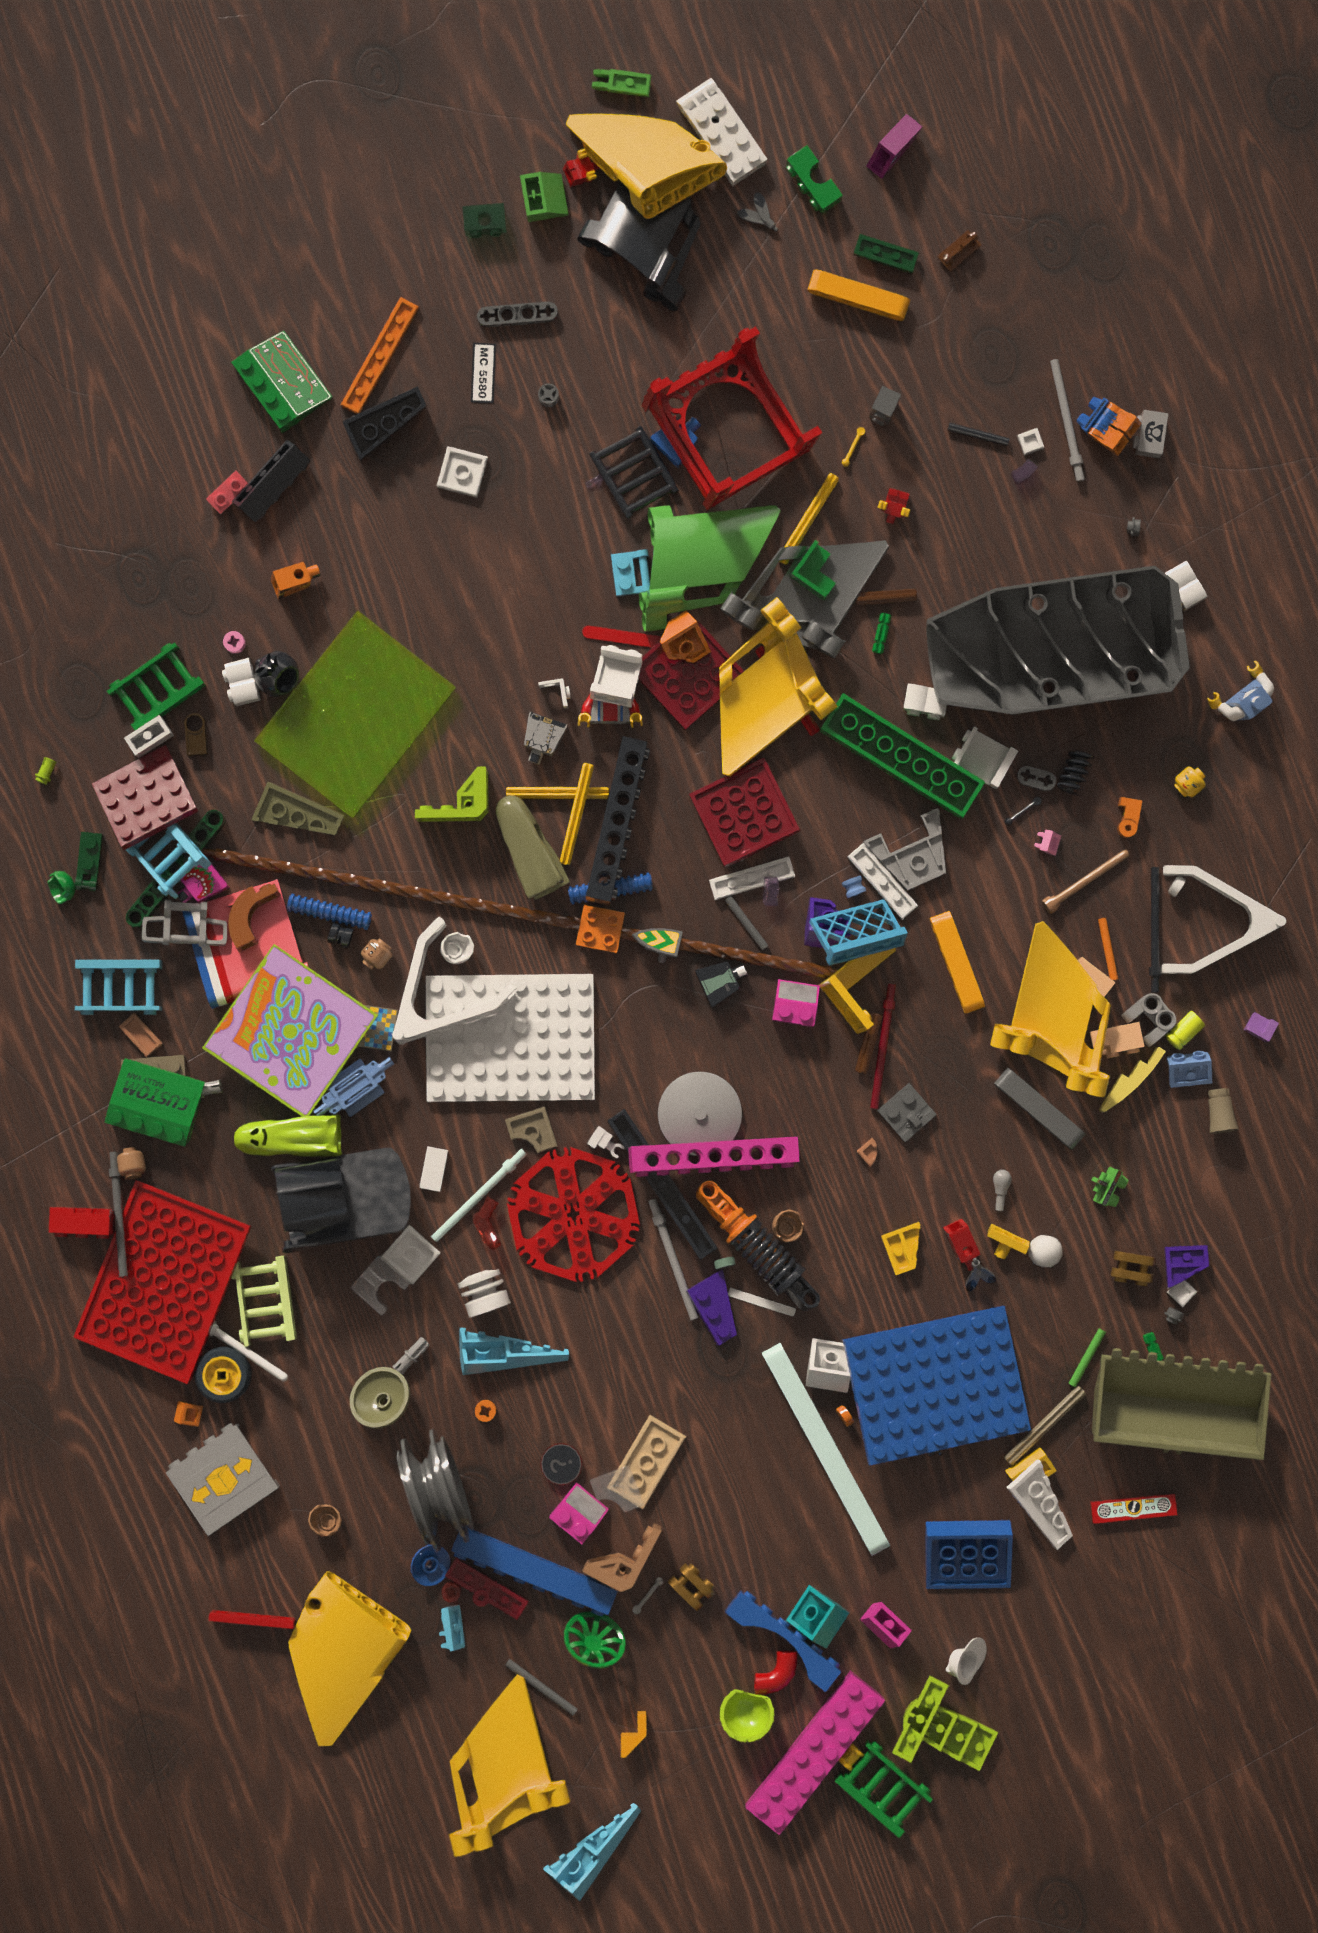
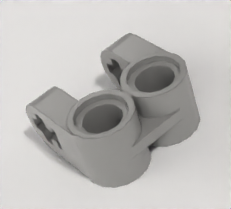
[1121,993,1177,1048]

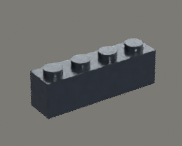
[232,440,311,523]

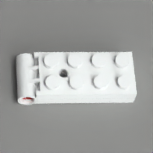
[676,78,767,186]

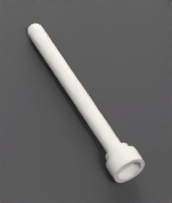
[209,1321,288,1382]

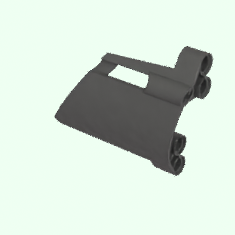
[720,540,889,659]

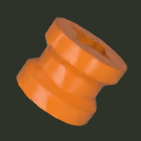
[475,1400,496,1422]

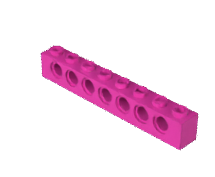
[628,1137,800,1177]

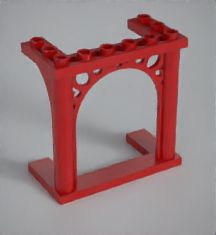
[641,326,822,510]

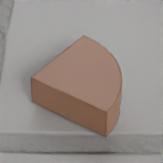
[857,1138,877,1167]

